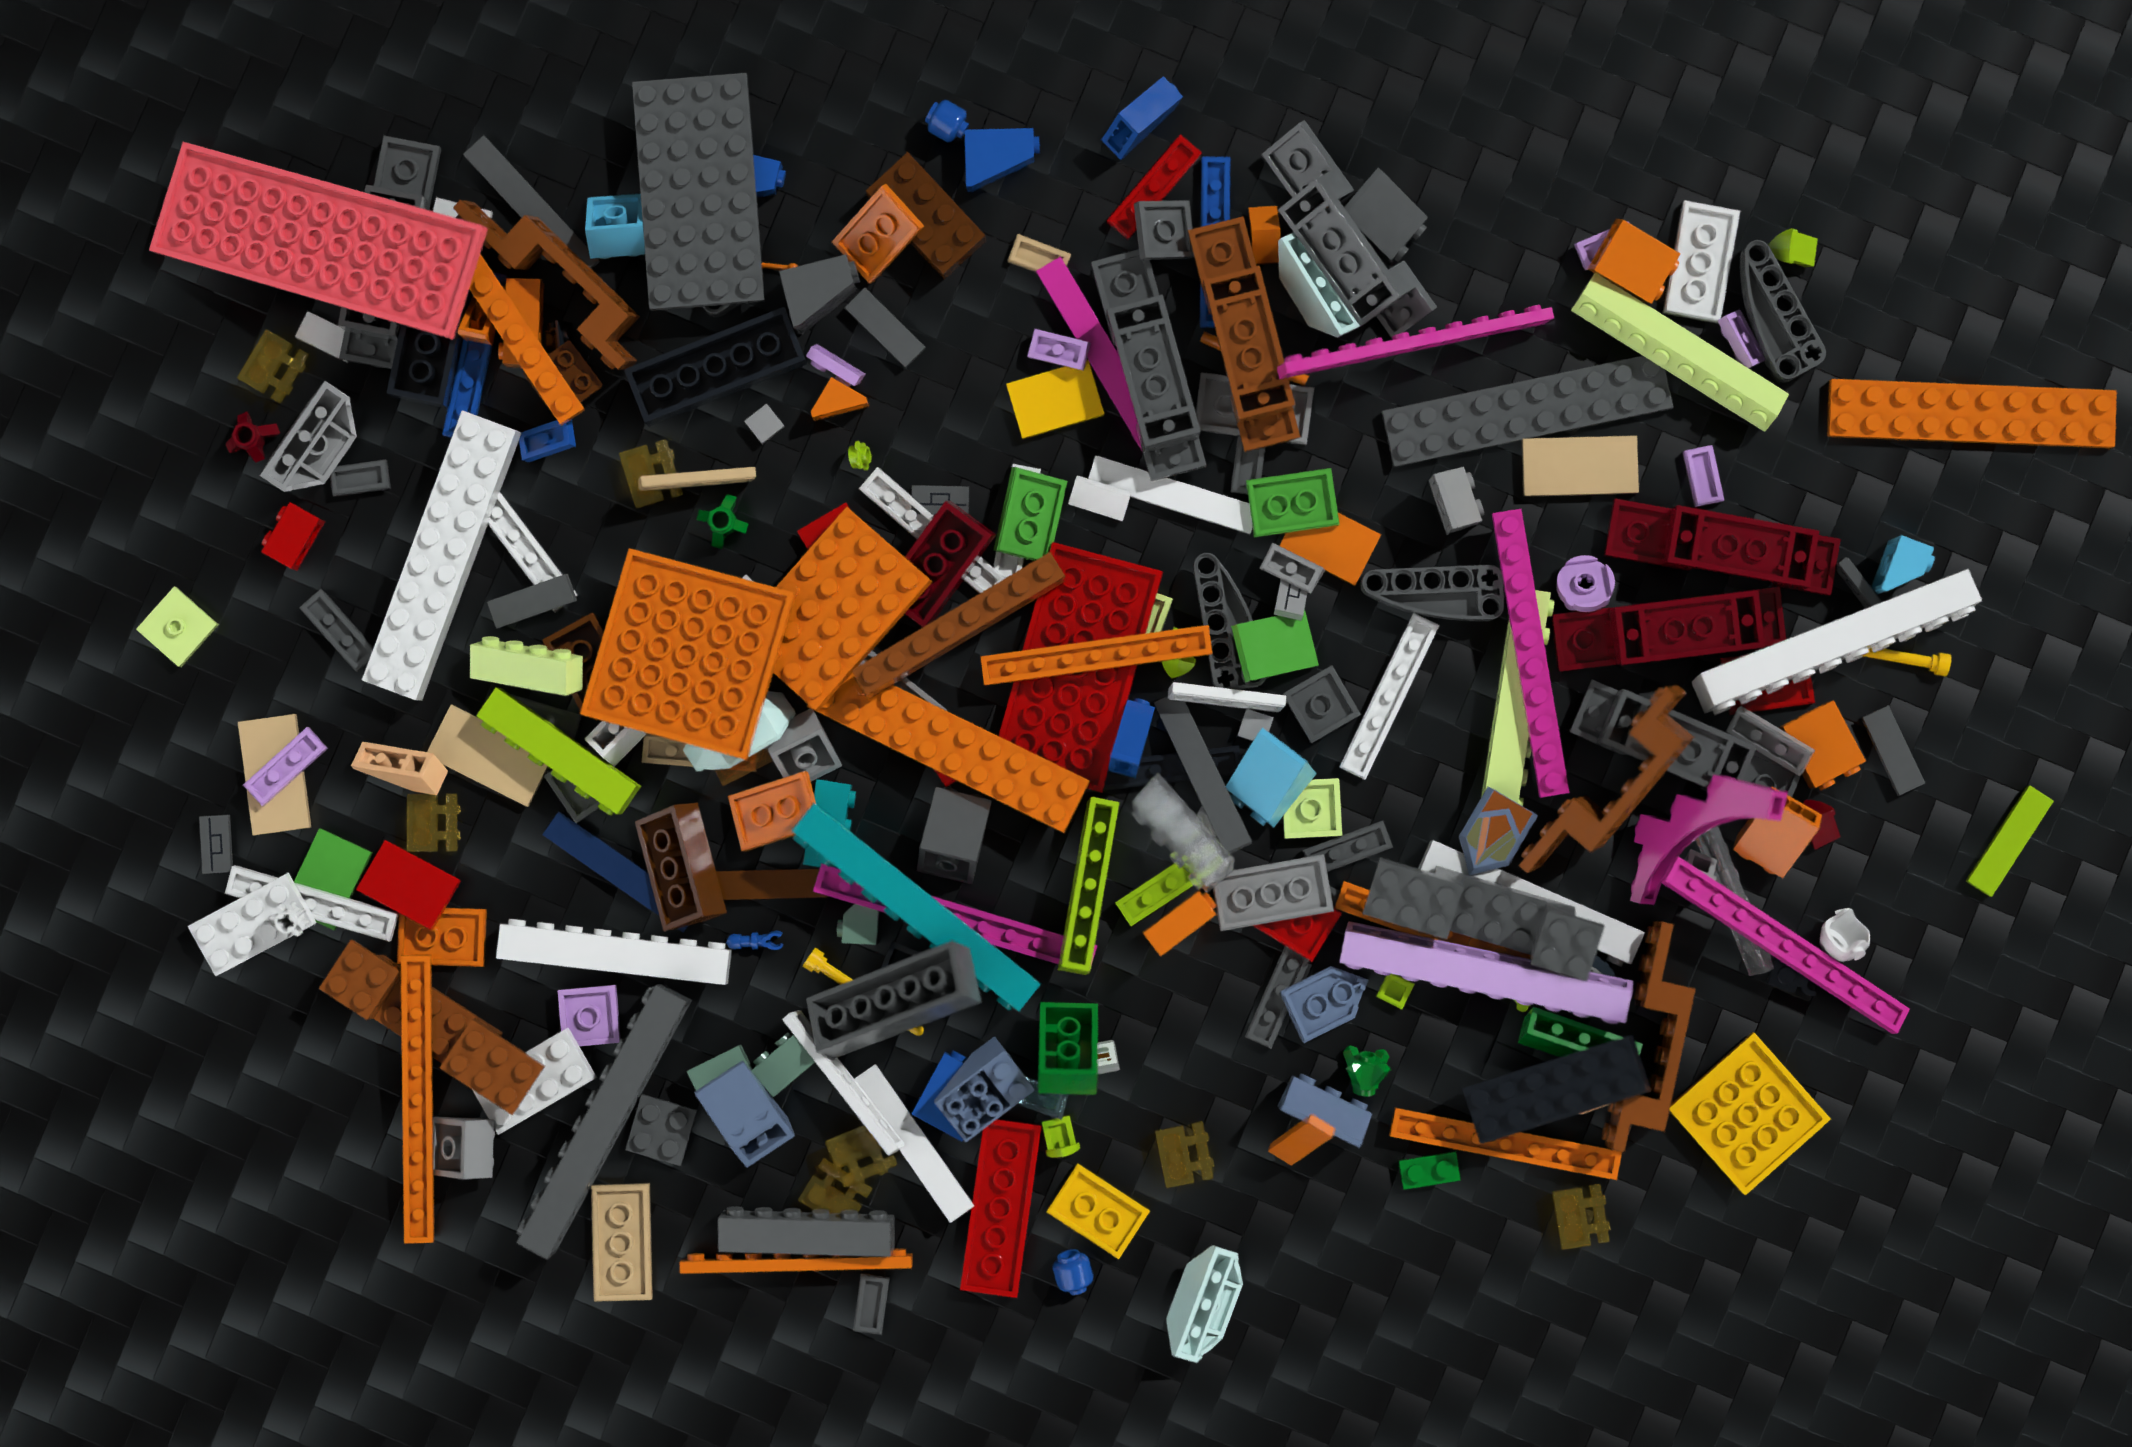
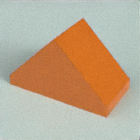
[1248,206,1280,265]
[458,296,496,345]
[811,377,869,421]

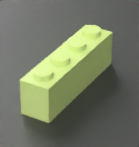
[470,636,583,695]

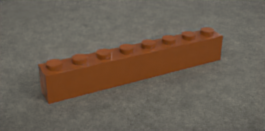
[852,552,1065,699]

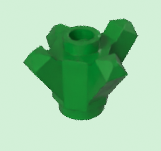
[696,494,749,549]
[1343,1045,1390,1096]

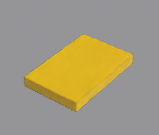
[1006,360,1104,439]
[1046,1163,1150,1260]

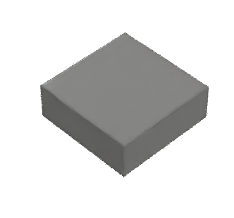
[744,404,785,444]
[1237,708,1274,741]

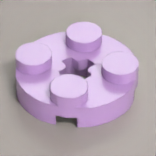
[1556,555,1615,612]

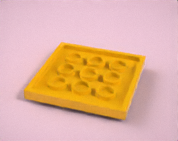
[1669,1032,1831,1195]

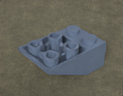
[934,1036,1035,1142]
[695,1060,795,1167]

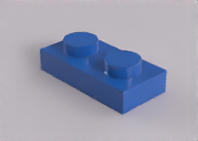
[519,419,576,463]

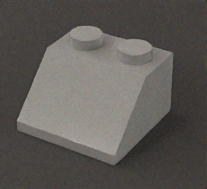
[1428,467,1484,534]
[767,709,842,781]
[433,1117,495,1179]

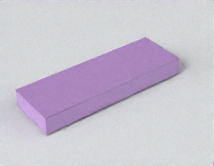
[243,727,328,806]

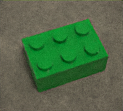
[1038,1002,1098,1095]

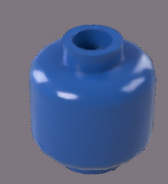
[925,100,969,143]
[1053,1249,1094,1295]

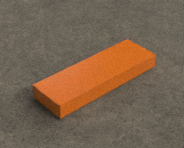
[1268,1114,1335,1166]

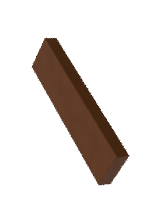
[716,869,829,900]

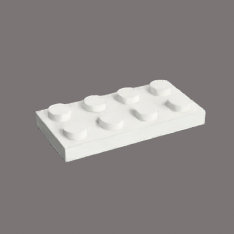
[188,872,316,976]
[472,1028,597,1135]

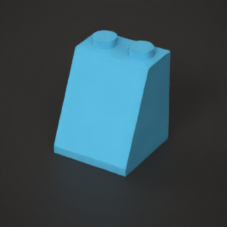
[1226,728,1316,827]

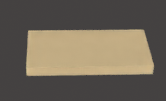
[1522,436,1639,497]
[427,705,549,807]
[238,714,312,835]
[591,1183,653,1301]

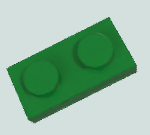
[1398,1151,1461,1190]

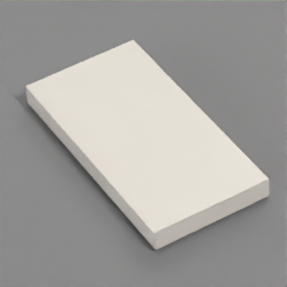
[1663,200,1740,324]

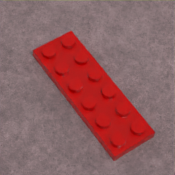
[960,1119,1042,1298]

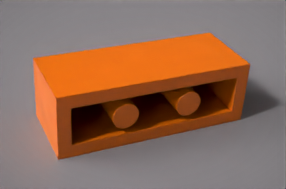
[498,278,544,368]

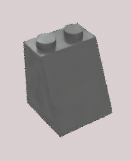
[1344,168,1428,265]
[779,254,860,335]
[917,787,992,884]

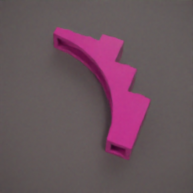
[1630,774,1787,905]

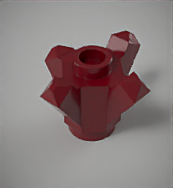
[225,412,280,463]

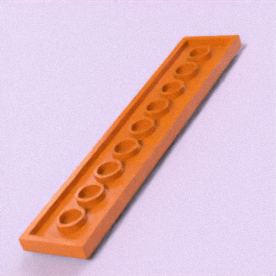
[1827,379,2117,448]
[807,674,1090,833]

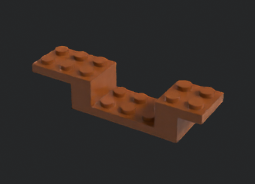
[453,200,640,369]
[1188,216,1300,452]
[1519,685,1694,873]
[1602,921,1695,1152]
[319,940,546,1115]

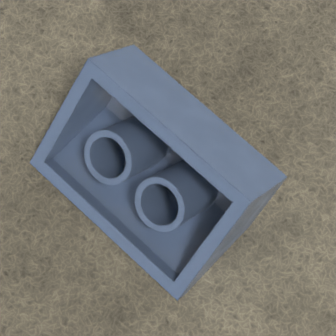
[1278,1073,1372,1147]

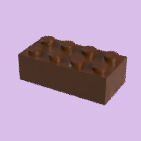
[866,152,986,280]

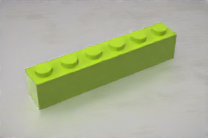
[476,688,641,816]
[1058,797,1119,975]

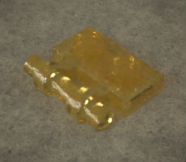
[237,329,309,403]
[619,439,683,508]
[407,794,460,852]
[1155,1121,1214,1188]
[825,1125,897,1187]
[798,1158,873,1213]
[1552,1184,1611,1250]

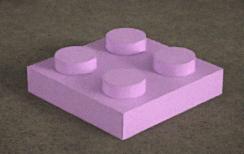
[558,985,621,1046]

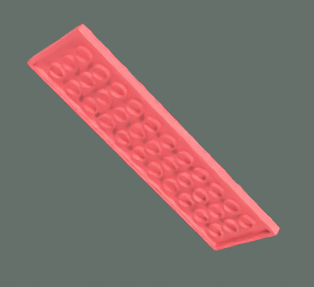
[149,142,488,339]

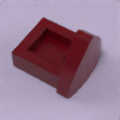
[1803,800,1841,850]

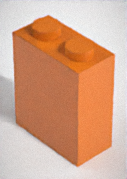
[1588,219,1680,304]
[1778,700,1866,791]
[1733,787,1822,878]
[1142,891,1217,956]

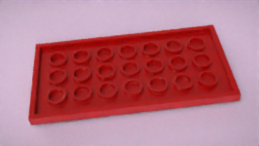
[999,542,1163,793]

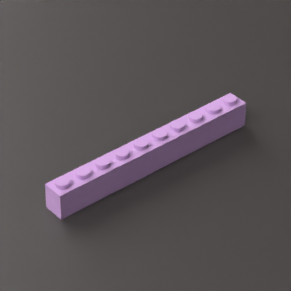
[1340,921,1633,1024]

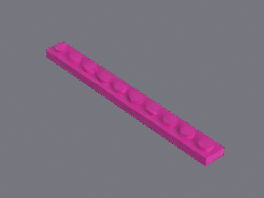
[1277,305,1554,379]
[1492,509,1569,798]
[1661,856,1910,1034]
[813,863,1097,965]

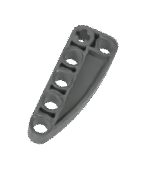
[1740,240,1826,383]
[1193,553,1266,690]
[1360,565,1504,621]

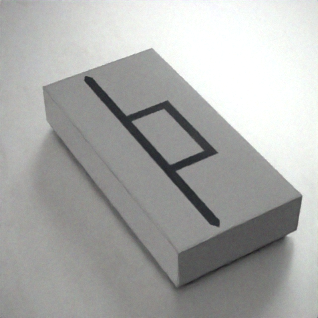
[1273,579,1308,621]

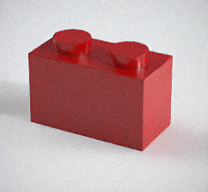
[261,502,325,571]

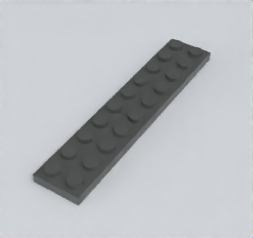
[1382,356,1673,467]

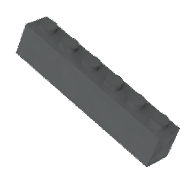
[718,1206,895,1257]

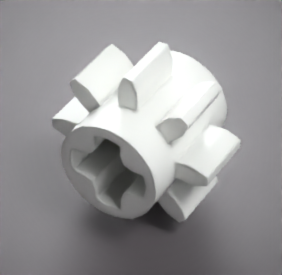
[270,901,309,939]

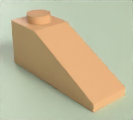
[351,742,448,795]

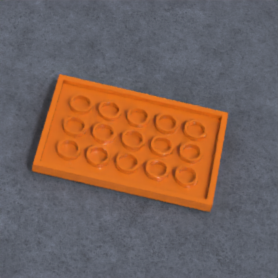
[773,507,932,712]

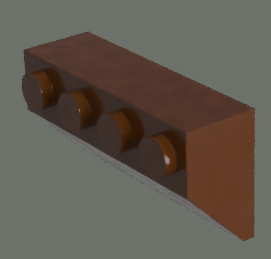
[635,803,727,932]

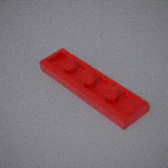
[1107,134,1202,240]

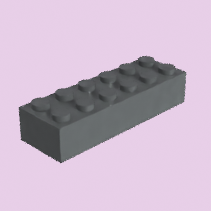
[806,941,981,1058]

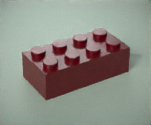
[905,501,996,627]

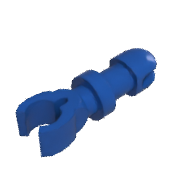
[726,931,783,950]

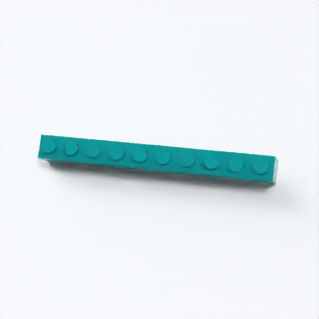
[792,802,1040,1011]

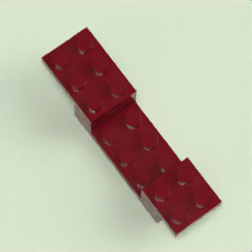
[1604,499,1841,596]
[1551,587,1786,672]

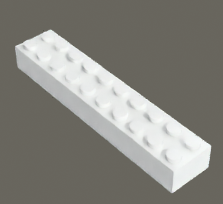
[362,410,521,700]
[1692,569,1982,715]

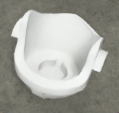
[1819,908,1870,962]

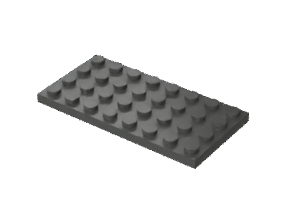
[632,73,765,311]

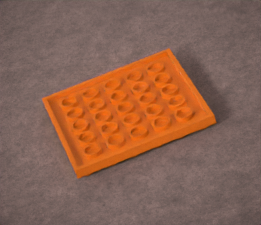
[580,548,796,761]

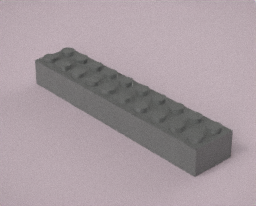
[516,984,692,1259]

